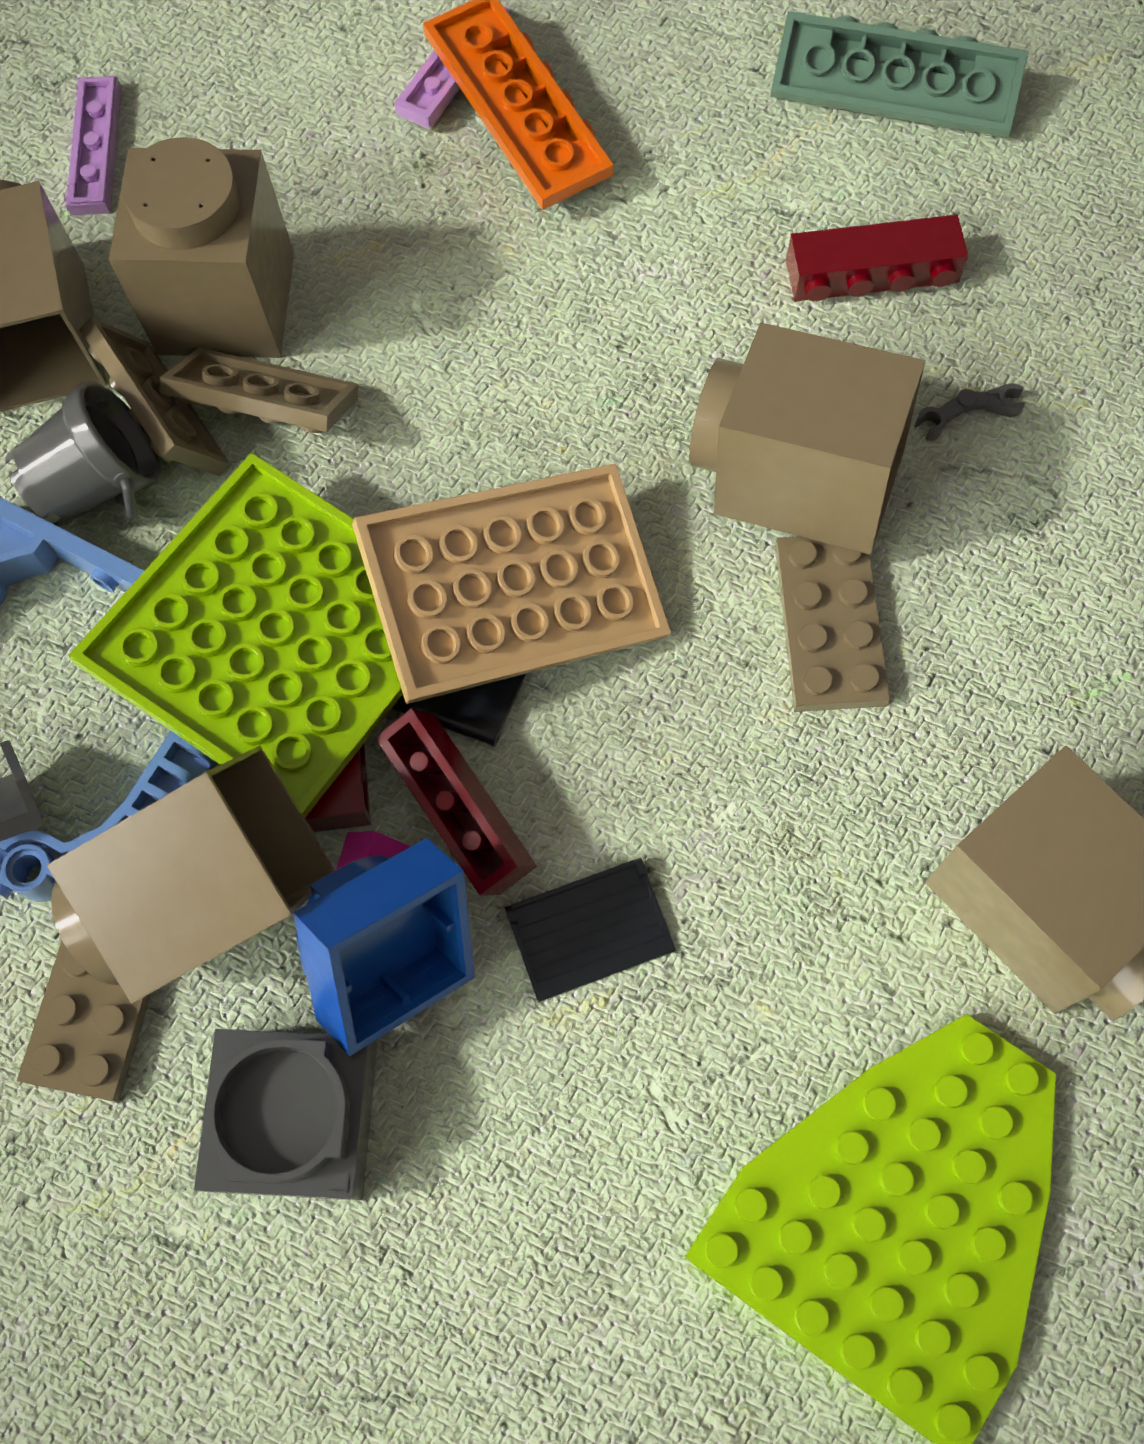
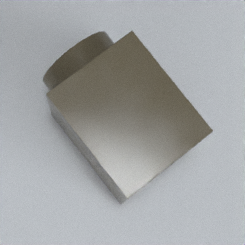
[108,137,294,358]
[0,179,107,412]
[689,322,926,555]
[47,745,335,1004]
[924,745,1144,1021]

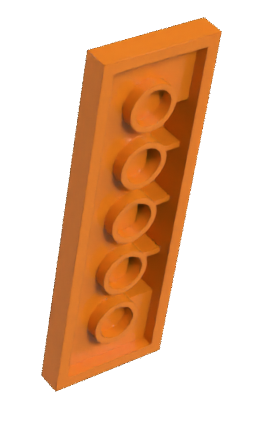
[423,0,614,210]

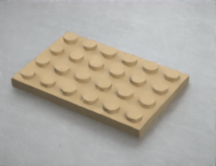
[352,463,671,704]

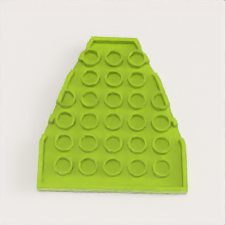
[684,1014,1056,1444]

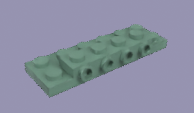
[770,11,1029,138]

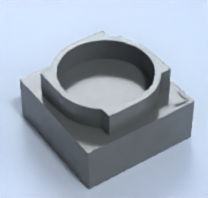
[194,1029,378,1201]

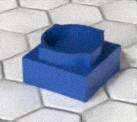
[293,838,475,1057]

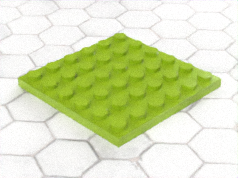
[68,453,403,819]

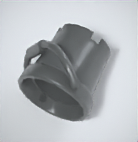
[5,381,161,526]

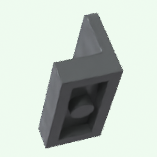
[0,740,44,841]

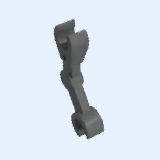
[914,383,1026,441]

